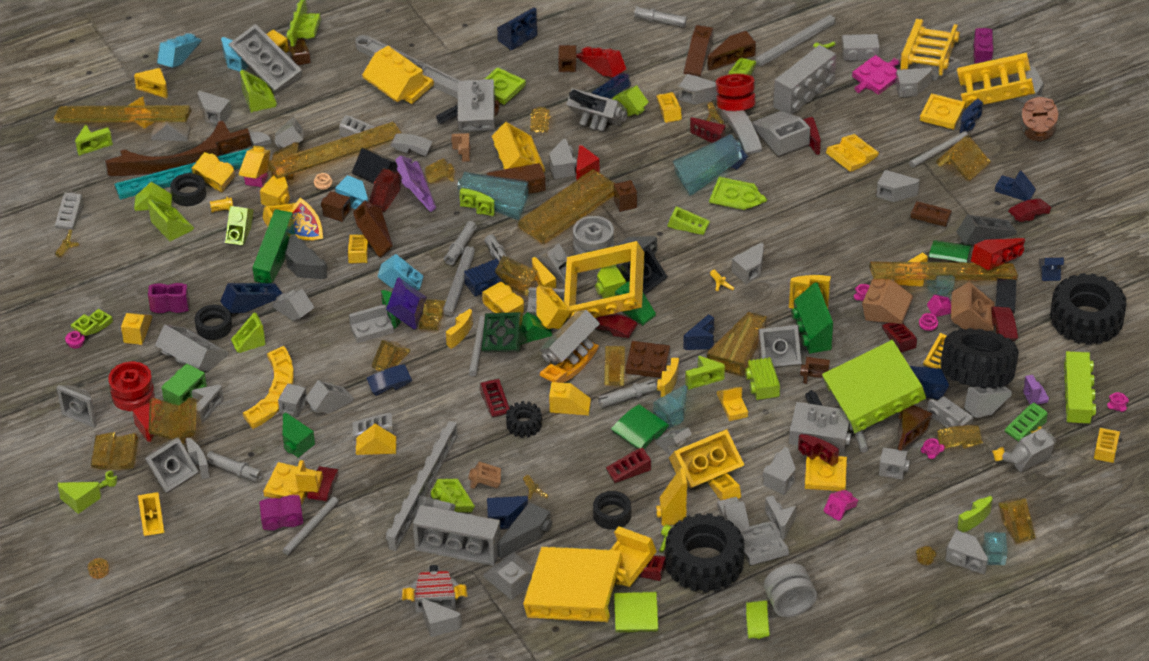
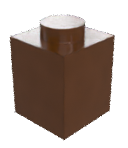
[558,45,577,72]
[614,180,637,212]
[321,191,351,222]

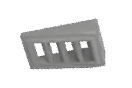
[339,115,380,143]
[55,193,84,229]
[352,413,393,439]

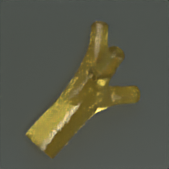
[706,102,724,124]
[55,229,79,258]
[523,475,548,499]

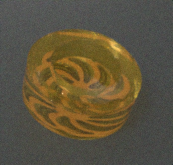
[88,558,109,579]

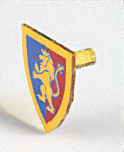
[289,197,323,241]

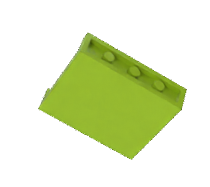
[822,340,926,433]

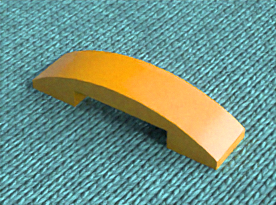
[539,342,599,383]

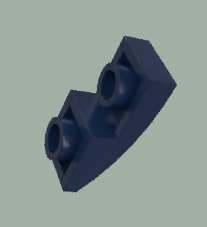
[960,99,983,133]
[367,364,413,396]

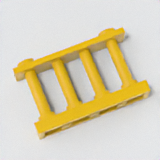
[901,19,960,76]
[957,53,1035,109]

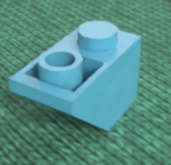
[221,37,249,72]
[335,175,368,209]
[377,254,423,290]

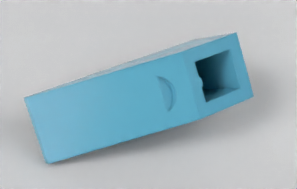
[157,33,201,68]

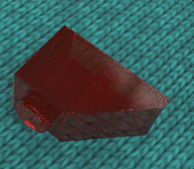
[369,168,401,212]

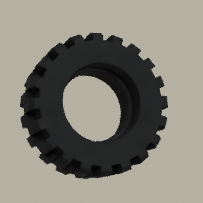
[1050,273,1127,345]
[940,328,1019,389]
[665,513,745,593]

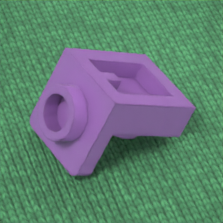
[1023,374,1049,405]

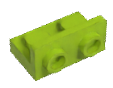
[430,479,475,513]

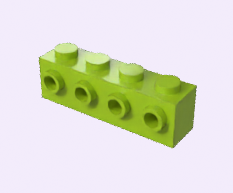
[1064,351,1096,424]

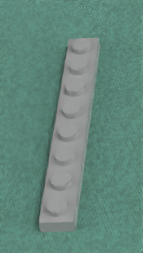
[386,421,458,551]

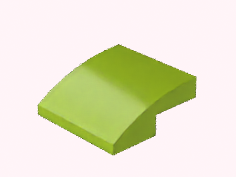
[614,592,658,632]

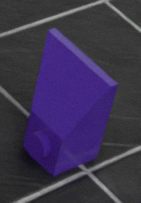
[386,277,427,330]

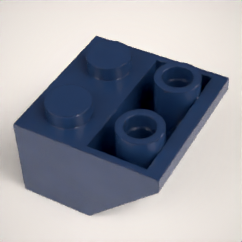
[497,7,537,50]

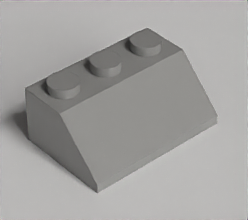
[155,324,229,372]

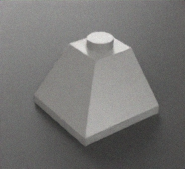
[57,385,97,428]
[145,437,199,493]
[483,552,534,600]

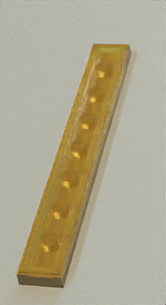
[54,105,192,123]
[268,122,402,179]
[869,261,1018,281]

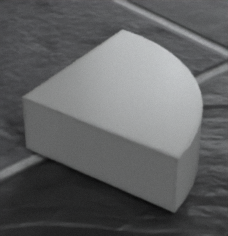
[250,132,271,147]

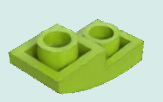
[459,188,495,216]
[71,309,113,336]
[957,496,993,533]
[746,600,770,639]

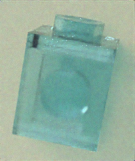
[926,275,955,295]

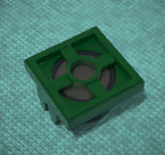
[482,312,527,353]

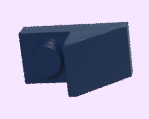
[994,170,1036,201]
[1039,257,1064,281]
[683,314,715,350]

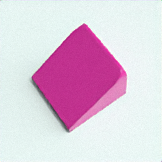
[244,173,268,187]
[927,295,951,317]

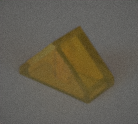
[372,340,410,371]

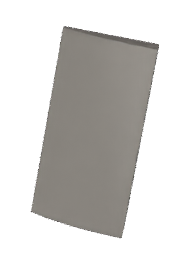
[229,24,302,92]

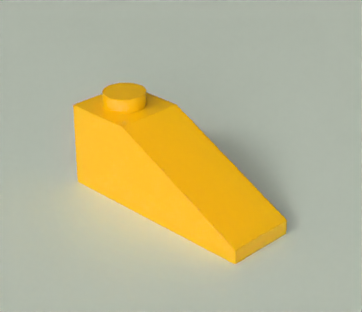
[656,468,687,526]

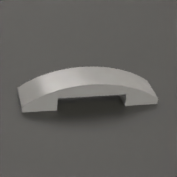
[718,108,762,155]

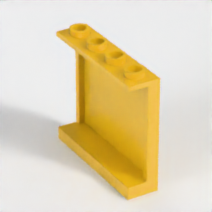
[523,547,625,622]

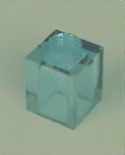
[983,532,1007,565]

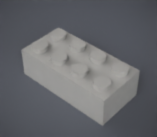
[773,45,836,114]
[413,505,501,566]

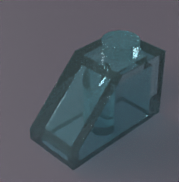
[653,385,688,429]

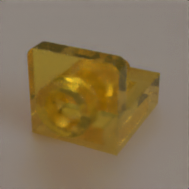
[425,158,455,184]

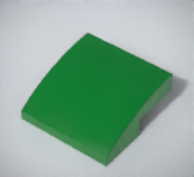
[929,240,971,263]
[611,404,669,449]

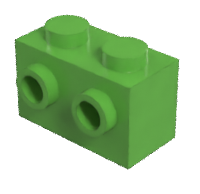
[161,363,207,410]

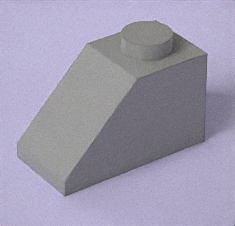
[895,68,932,97]
[274,117,304,152]
[305,380,354,414]
[964,386,1012,418]

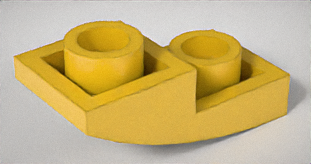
[446,309,473,349]
[657,357,679,399]

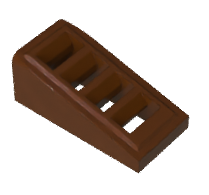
[288,39,311,66]

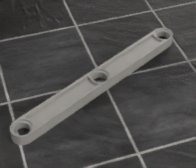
[355,35,460,99]

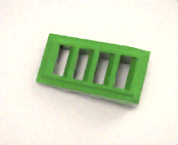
[1005,403,1048,442]

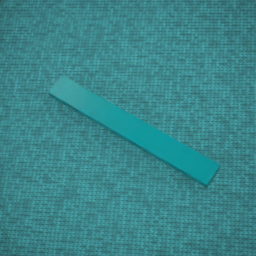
[114,148,251,200]

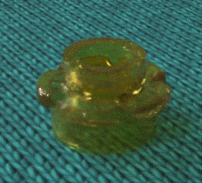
[916,546,936,565]

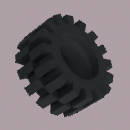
[506,401,542,438]

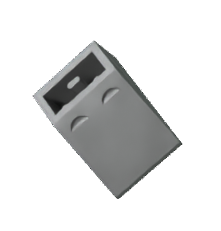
[751,111,810,156]

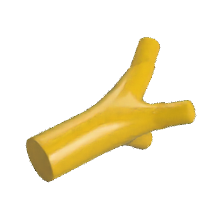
[710,270,734,291]

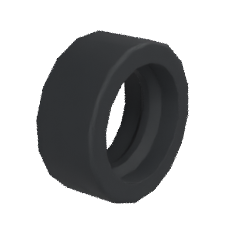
[170,173,206,207]
[194,304,232,340]
[593,491,631,530]

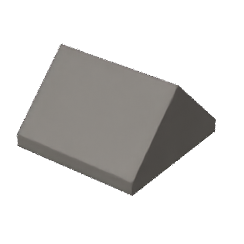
[758,325,802,367]

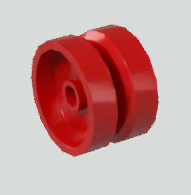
[715,74,756,111]
[108,361,155,411]

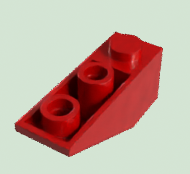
[576,46,627,77]
[971,238,1025,270]

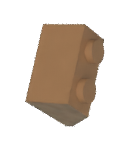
[862,278,913,324]
[951,282,994,331]

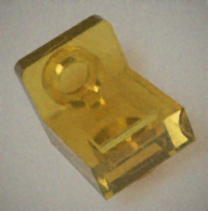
[530,107,550,132]

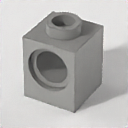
[278,383,307,418]
[879,448,910,480]

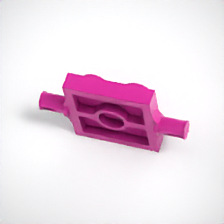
[852,55,899,95]

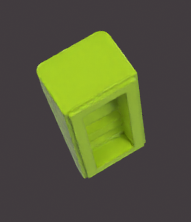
[729,58,756,76]
[667,206,710,235]

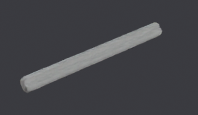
[755,15,835,66]

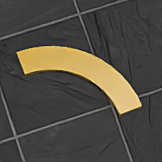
[243,346,294,429]

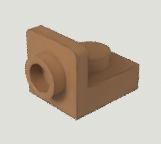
[451,133,471,162]
[468,462,501,489]

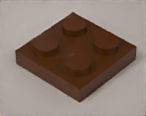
[625,341,670,378]

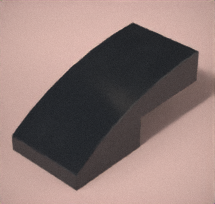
[996,278,1016,313]

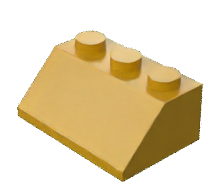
[362,46,424,102]
[492,122,546,172]
[669,429,744,488]

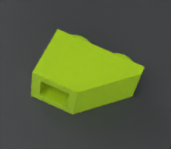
[225,206,254,245]

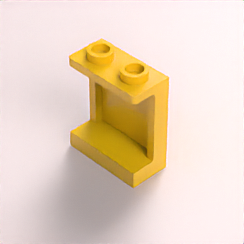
[610,527,657,587]

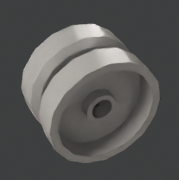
[573,216,614,255]
[763,564,817,617]

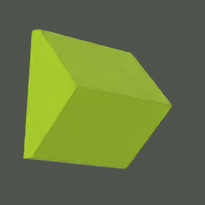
[240,69,277,112]
[148,200,194,241]

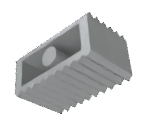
[841,34,879,61]

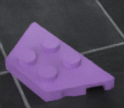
[395,155,436,212]

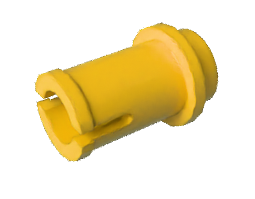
[210,196,233,213]

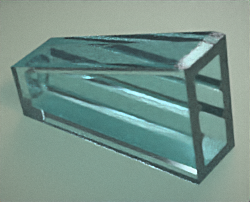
[672,134,742,196]
[457,172,529,220]

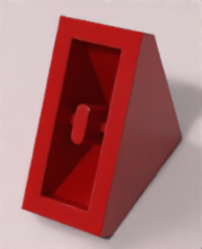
[576,145,600,184]
[132,399,163,442]

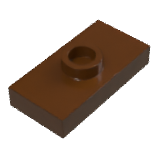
[910,201,952,227]

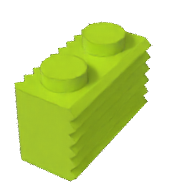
[745,357,780,400]

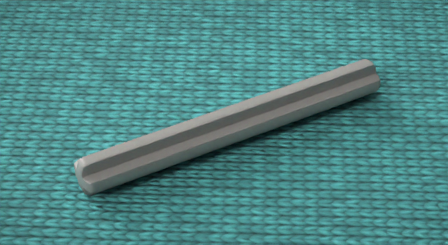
[443,246,475,316]

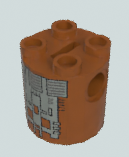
[1021,97,1058,141]

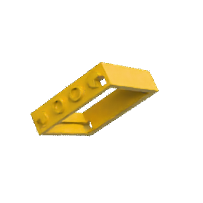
[564,241,644,319]

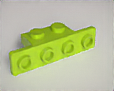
[287,0,321,46]

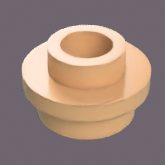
[314,173,332,190]

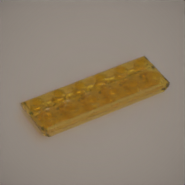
[517,169,616,244]

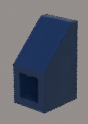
[487,496,528,529]

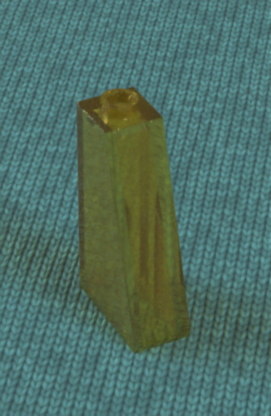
[707,312,767,377]

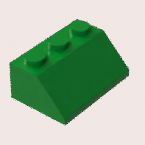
[791,283,833,354]

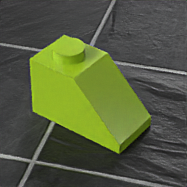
[612,85,649,116]
[595,265,626,299]

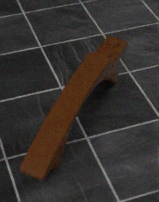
[105,120,251,176]

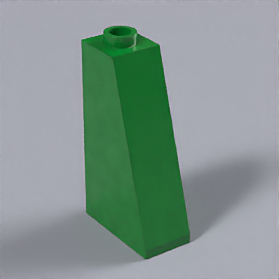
[252,209,295,283]

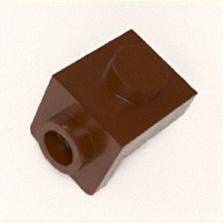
[800,357,830,384]

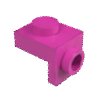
[824,490,859,521]

